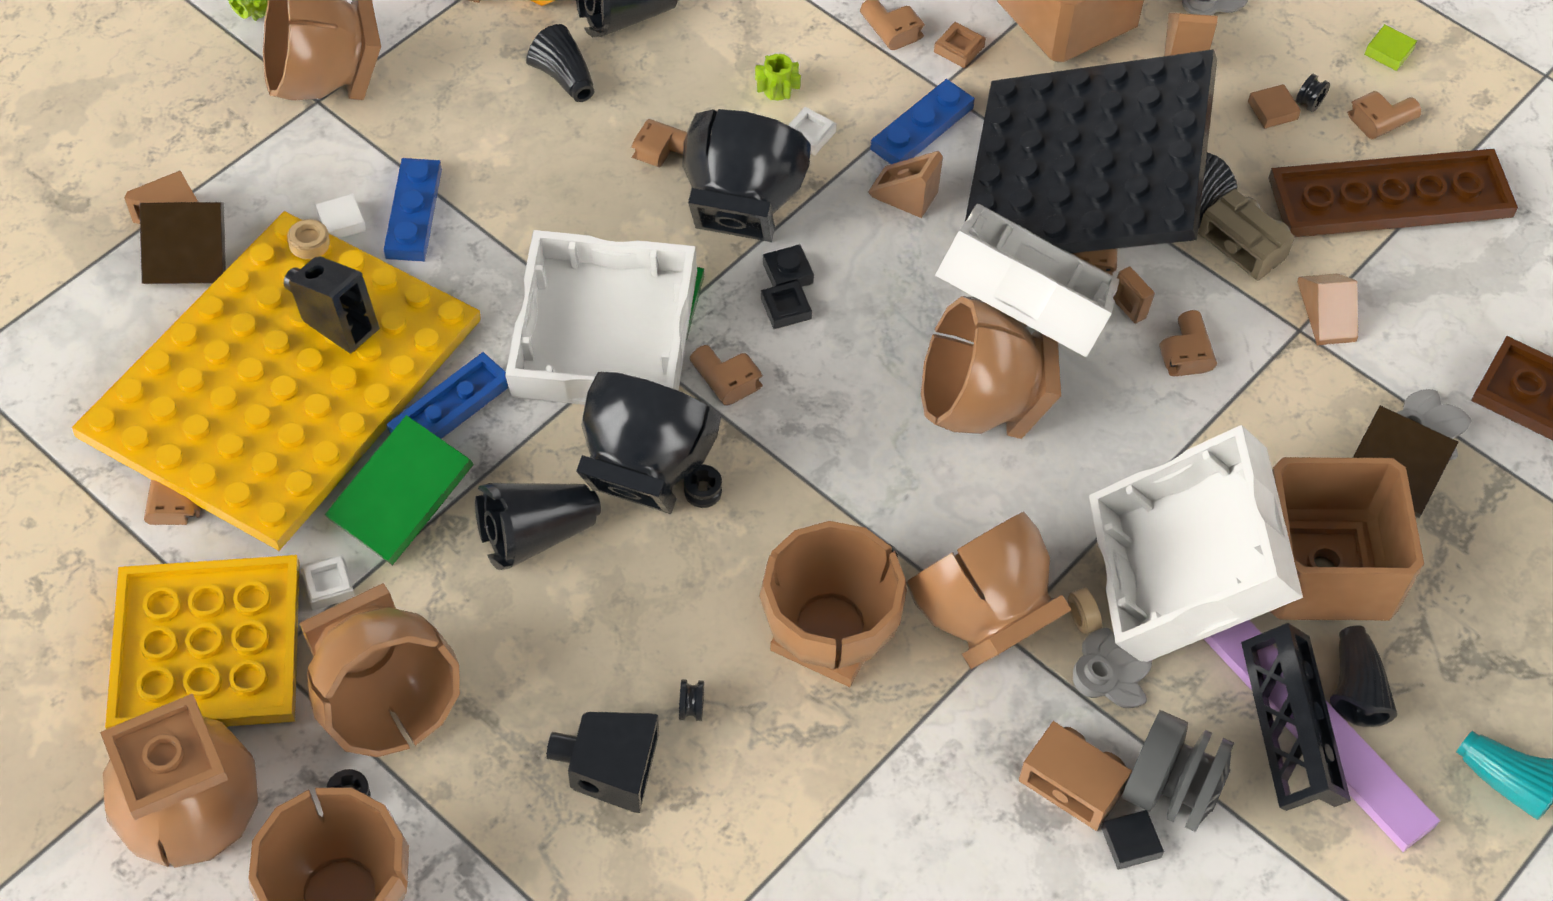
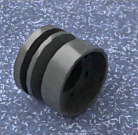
[1121,710,1234,832]

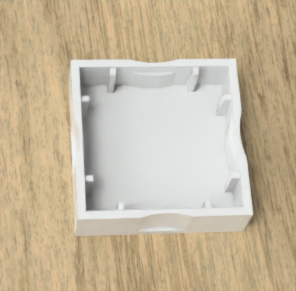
[935,203,1119,357]
[505,230,697,405]
[1089,425,1303,662]

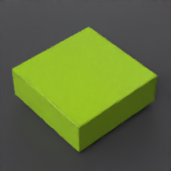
[1364,24,1417,71]

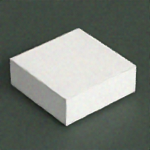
[788,107,836,155]
[315,193,366,238]
[300,554,355,610]

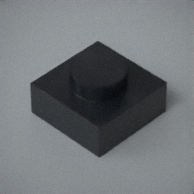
[763,244,814,287]

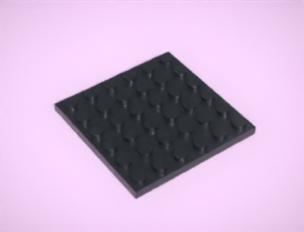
[965,49,1217,253]

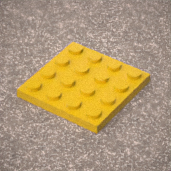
[105,555,300,729]

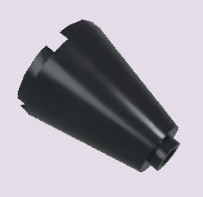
[576,0,679,37]
[475,483,601,570]

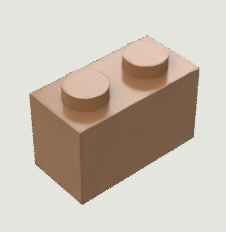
[1019,721,1132,831]

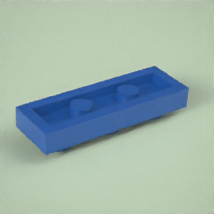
[870,78,975,164]
[384,158,442,262]
[387,352,509,439]

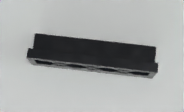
[1241,623,1351,811]

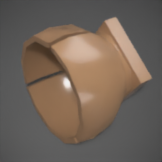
[263,0,381,101]
[921,296,1061,439]
[906,511,1071,669]
[759,521,907,687]
[299,583,460,757]
[100,693,258,868]
[248,788,409,901]

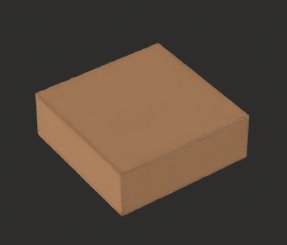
[934,22,986,68]
[1248,84,1301,129]
[1113,266,1155,324]

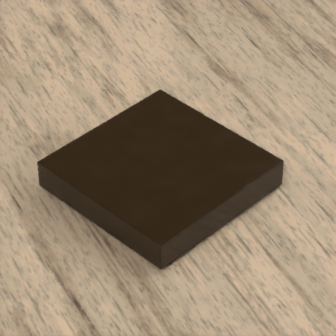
[139,202,226,284]
[1353,405,1459,518]

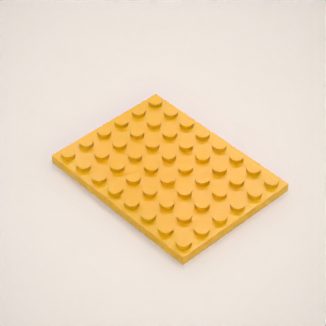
[72,211,481,551]

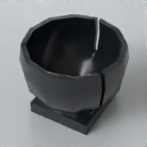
[682,109,811,242]
[576,372,721,514]

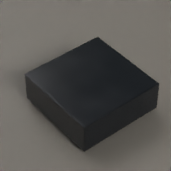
[761,280,812,329]
[1101,810,1164,870]

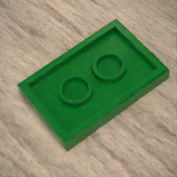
[324,415,474,566]

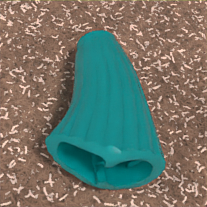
[1456,731,1553,820]

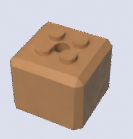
[997,0,1144,63]
[1269,457,1424,621]

